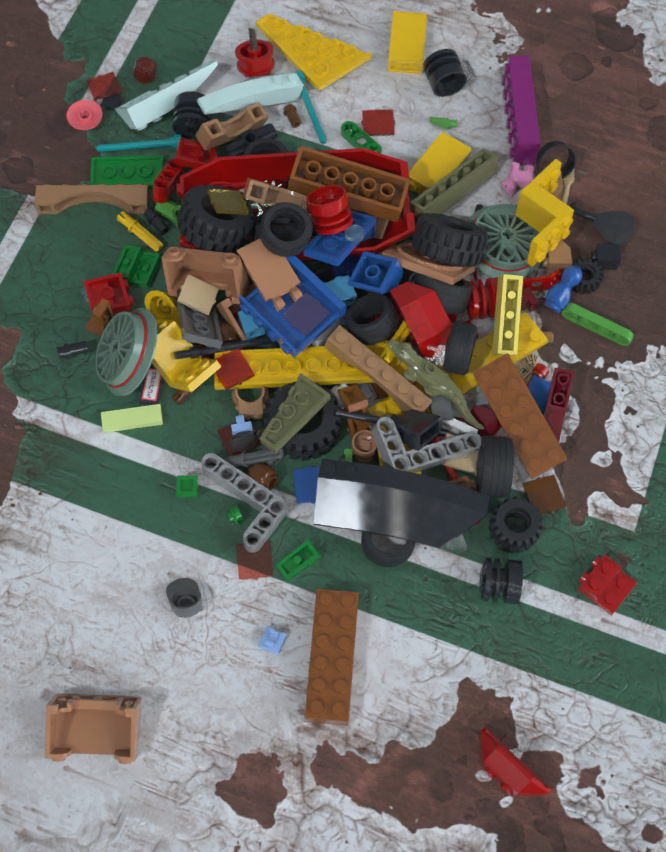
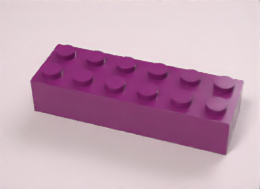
[501,55,541,166]

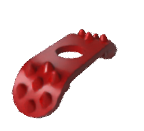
[522,268,563,291]

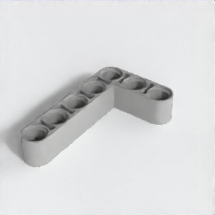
[372,417,481,473]
[201,453,286,553]

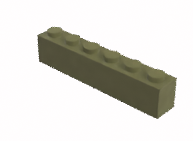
[410,148,498,223]

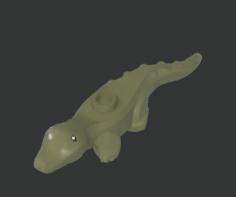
[387,339,484,430]

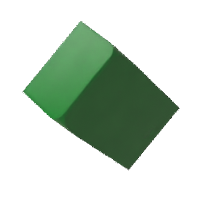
[276,539,323,581]

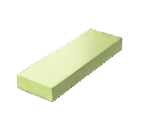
[101,404,163,433]

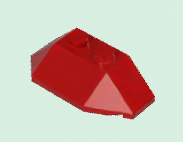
[390,282,452,360]
[479,726,552,797]

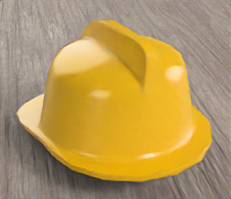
[145,290,180,327]

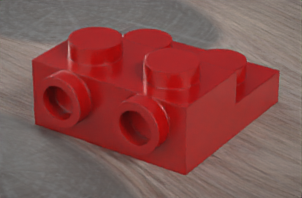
[174,138,218,170]
[83,272,134,317]
[577,555,637,616]

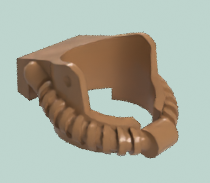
[231,386,269,420]

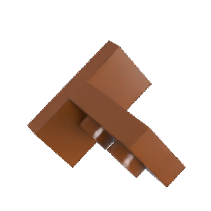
[85,298,114,336]
[337,384,370,439]

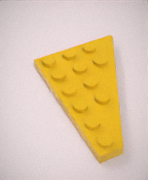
[255,13,372,92]

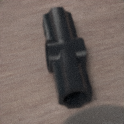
[223,123,278,157]

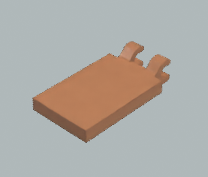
[236,239,303,312]

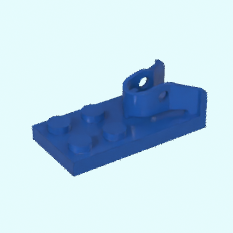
[304,210,376,266]

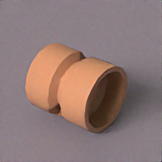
[351,430,377,464]

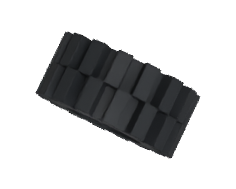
[572,258,604,295]

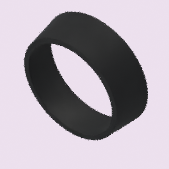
[536,141,577,179]

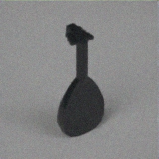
[569,201,635,246]

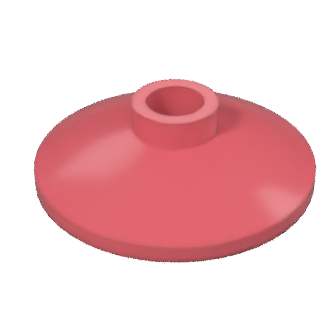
[67,100,103,130]

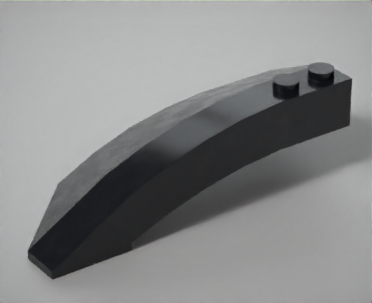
[313,459,490,550]

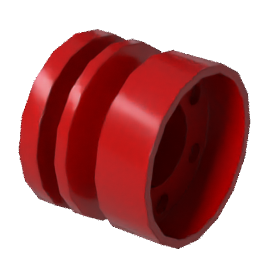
[306,185,353,235]
[466,277,498,321]

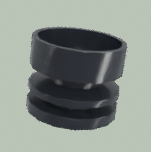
[423,49,468,97]
[172,91,211,139]
[479,557,523,605]

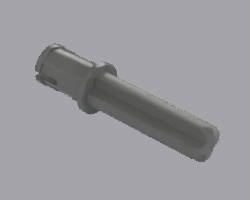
[226,448,284,467]

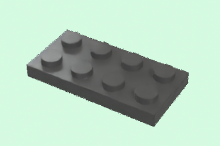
[176,293,223,349]

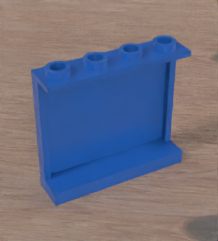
[239,256,346,358]

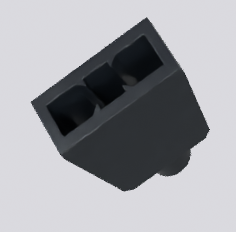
[390,409,440,451]

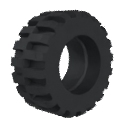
[177,184,255,253]
[411,213,489,267]
[265,381,341,461]

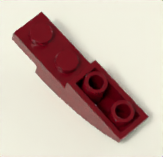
[543,368,575,443]

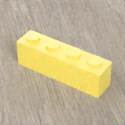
[492,274,523,357]

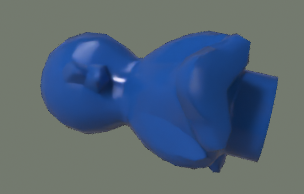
[545,265,582,313]

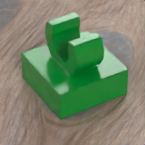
[176,475,198,498]

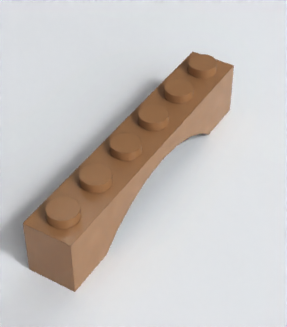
[542,173,572,274]
[34,184,150,214]
[324,325,432,413]

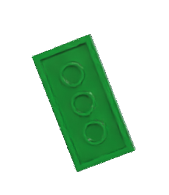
[90,155,164,190]

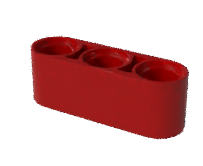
[152,159,184,203]

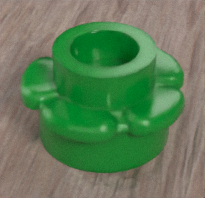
[227,505,244,525]

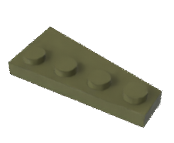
[260,373,331,454]

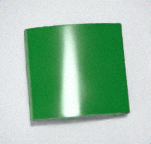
[112,245,162,288]

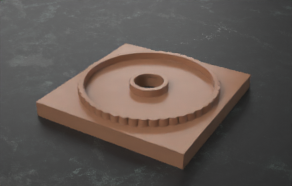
[382,240,476,285]

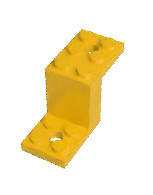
[515,159,574,267]
[152,319,221,392]

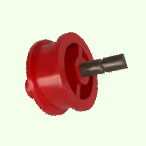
[235,28,275,78]

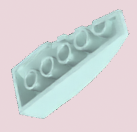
[115,61,218,131]
[197,73,304,114]

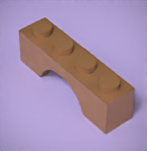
[195,102,269,151]
[243,178,311,218]

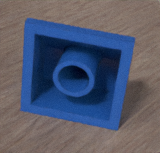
[347,251,404,294]

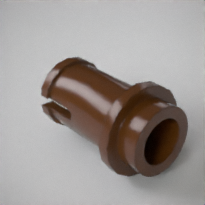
[283,104,302,128]
[171,389,194,406]

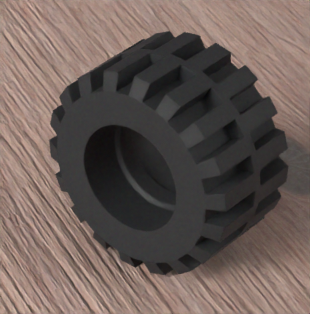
[488,496,543,553]

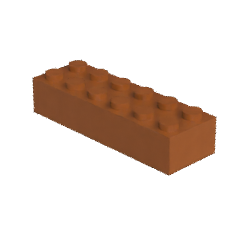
[288,146,410,222]
[472,353,568,480]
[305,589,359,726]

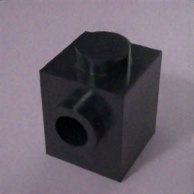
[591,243,621,270]

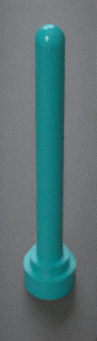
[293,70,327,144]
[96,134,182,152]

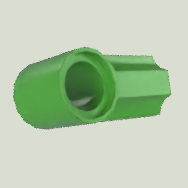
[155,200,181,228]

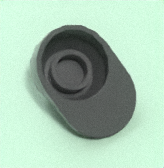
[166,578,202,618]

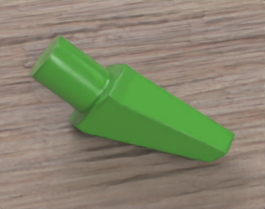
[430,117,457,129]

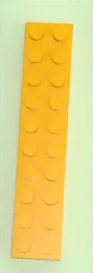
[367,311,548,432]
[214,342,411,390]

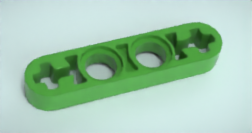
[562,303,634,346]

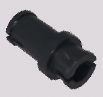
[144,207,170,235]
[56,341,88,359]

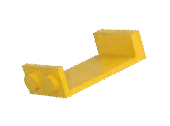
[387,11,427,74]
[408,131,472,194]

